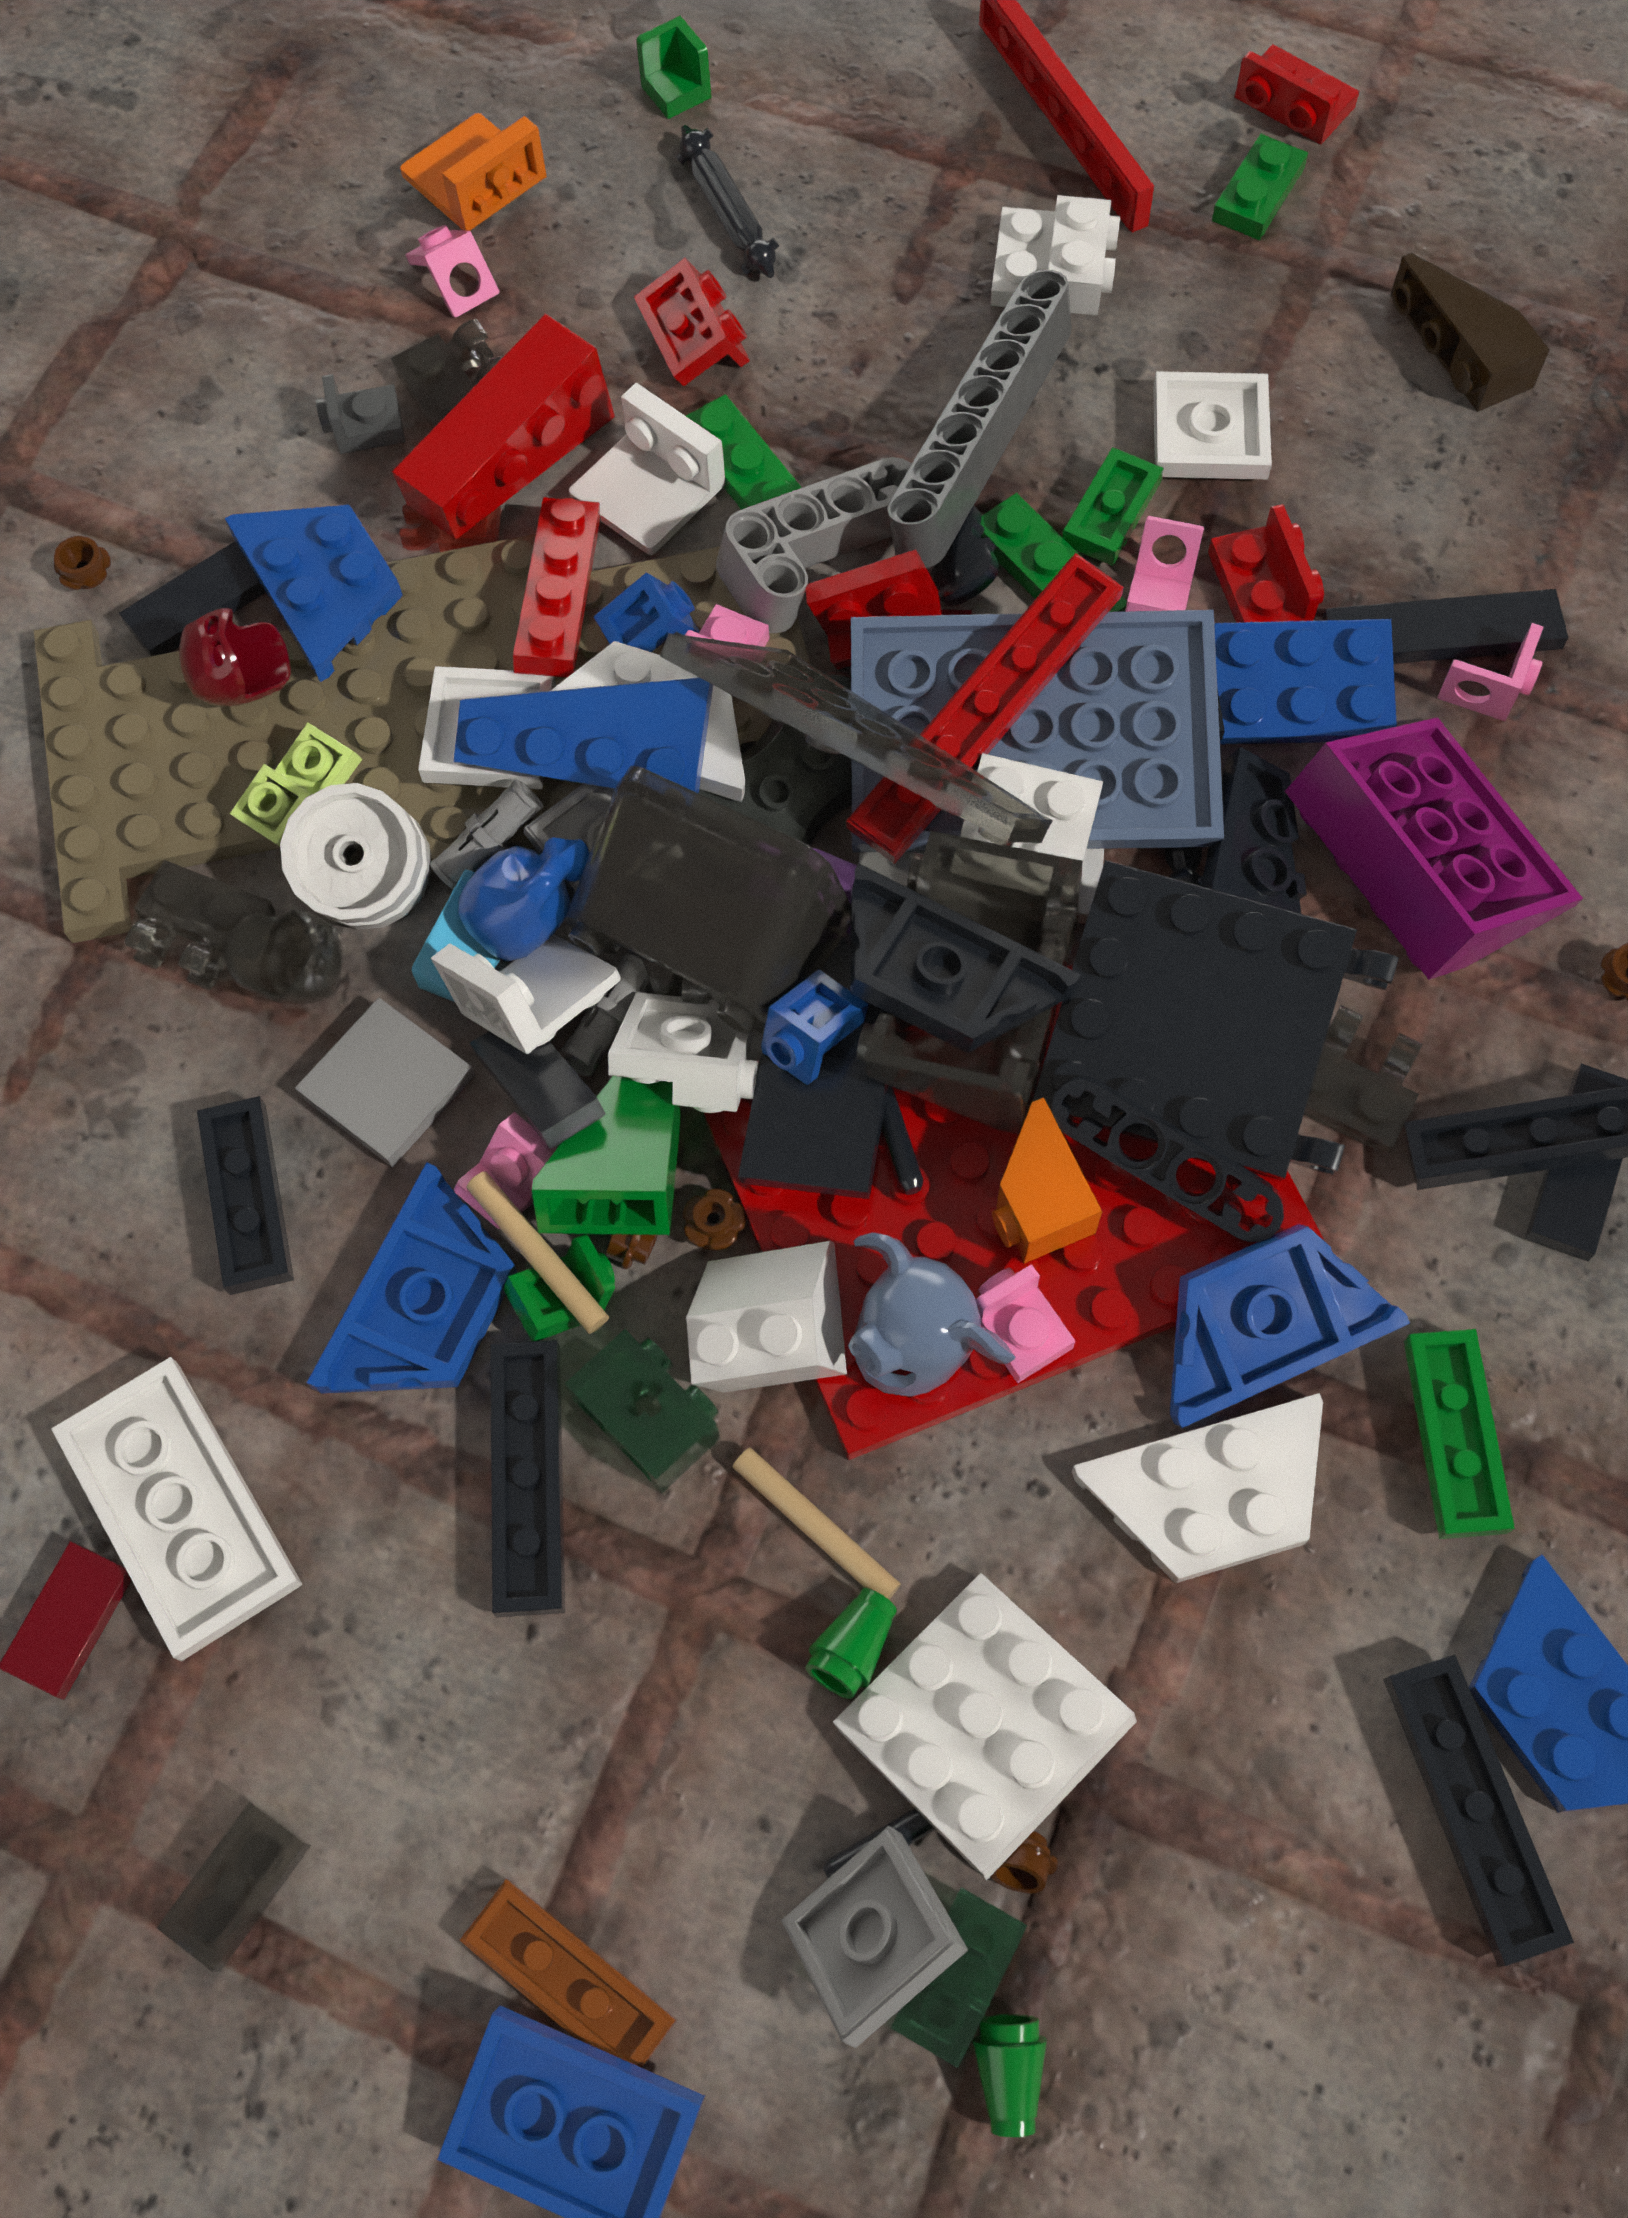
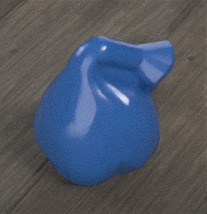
[458,837,591,962]

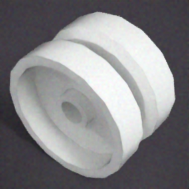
[280,783,432,929]

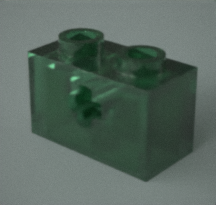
[565,1329,720,1494]
[890,1887,1028,2068]

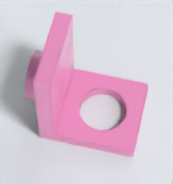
[405,225,499,317]
[1125,516,1204,612]
[1438,623,1543,721]

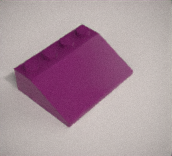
[1285,717,1583,980]

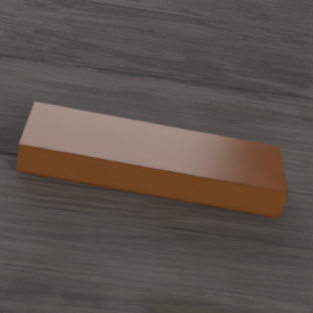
[460,1879,677,2068]

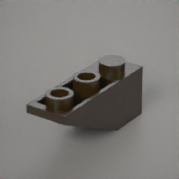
[1390,252,1550,412]

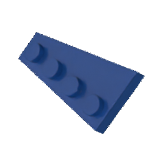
[454,676,715,802]

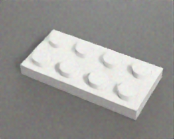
[51,1357,303,1661]

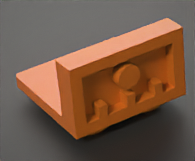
[400,113,547,231]

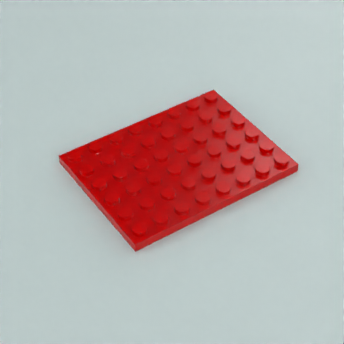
[702,965,1325,1460]

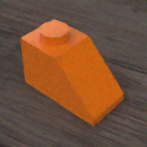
[992,1097,1102,1263]

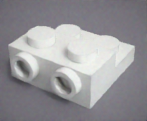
[990,195,1120,315]
[608,992,764,1113]

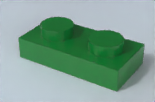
[1212,133,1309,241]
[1062,447,1164,566]

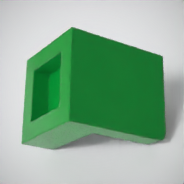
[636,15,712,119]

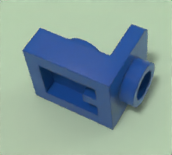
[593,572,700,652]
[761,969,869,1085]

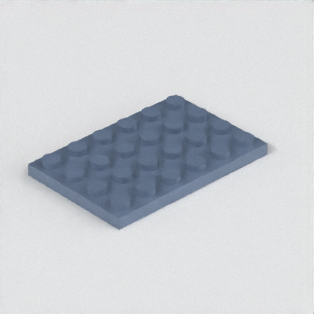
[851,610,1224,853]

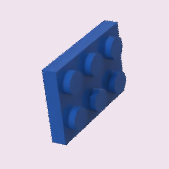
[1214,619,1397,745]
[437,2005,705,2218]

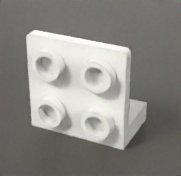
[569,383,726,555]
[431,934,621,1054]

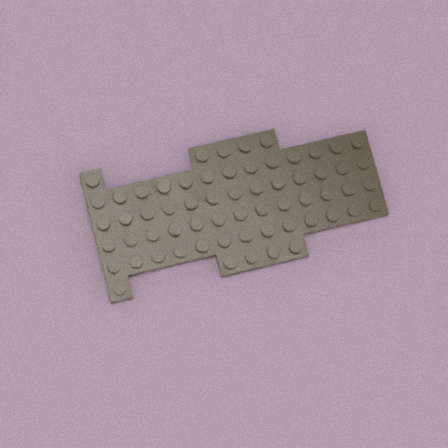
[34,534,812,943]

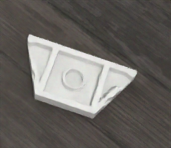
[551,641,745,802]
[1071,1393,1323,1583]

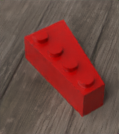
[392,313,615,540]

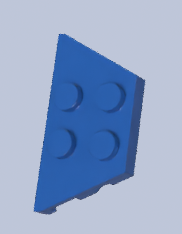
[225,505,403,682]
[307,1162,518,1394]
[1170,1224,1410,1428]
[1469,1554,1628,1813]

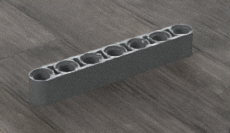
[887,270,1072,568]

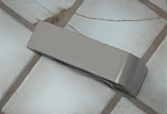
[716,457,912,633]

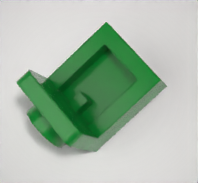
[503,1234,615,1342]

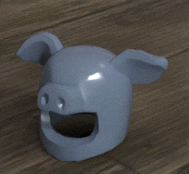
[848,1233,1016,1397]

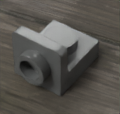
[316,374,406,454]

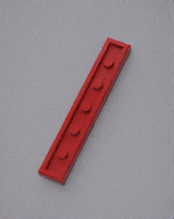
[979,0,1154,233]
[846,553,1124,865]

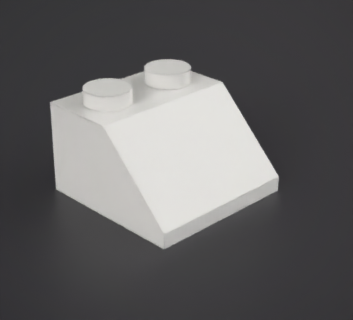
[686,1241,847,1393]

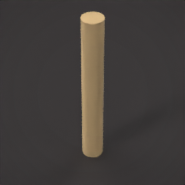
[466,1171,609,1334]
[732,1447,901,1599]

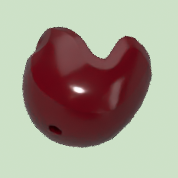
[179,608,291,707]

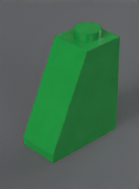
[532,1076,681,1235]

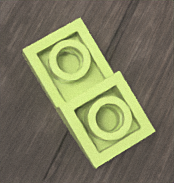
[230,722,362,847]

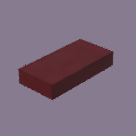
[0,1541,132,1700]

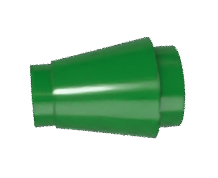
[805,1588,897,1699]
[972,2014,1047,2137]

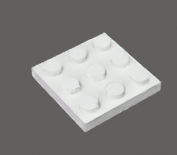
[833,1573,1137,1881]

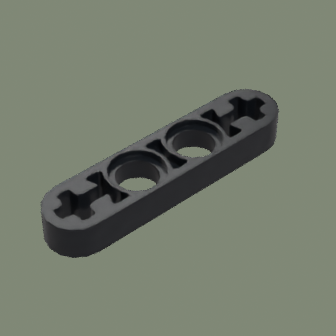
[1051,1076,1284,1242]

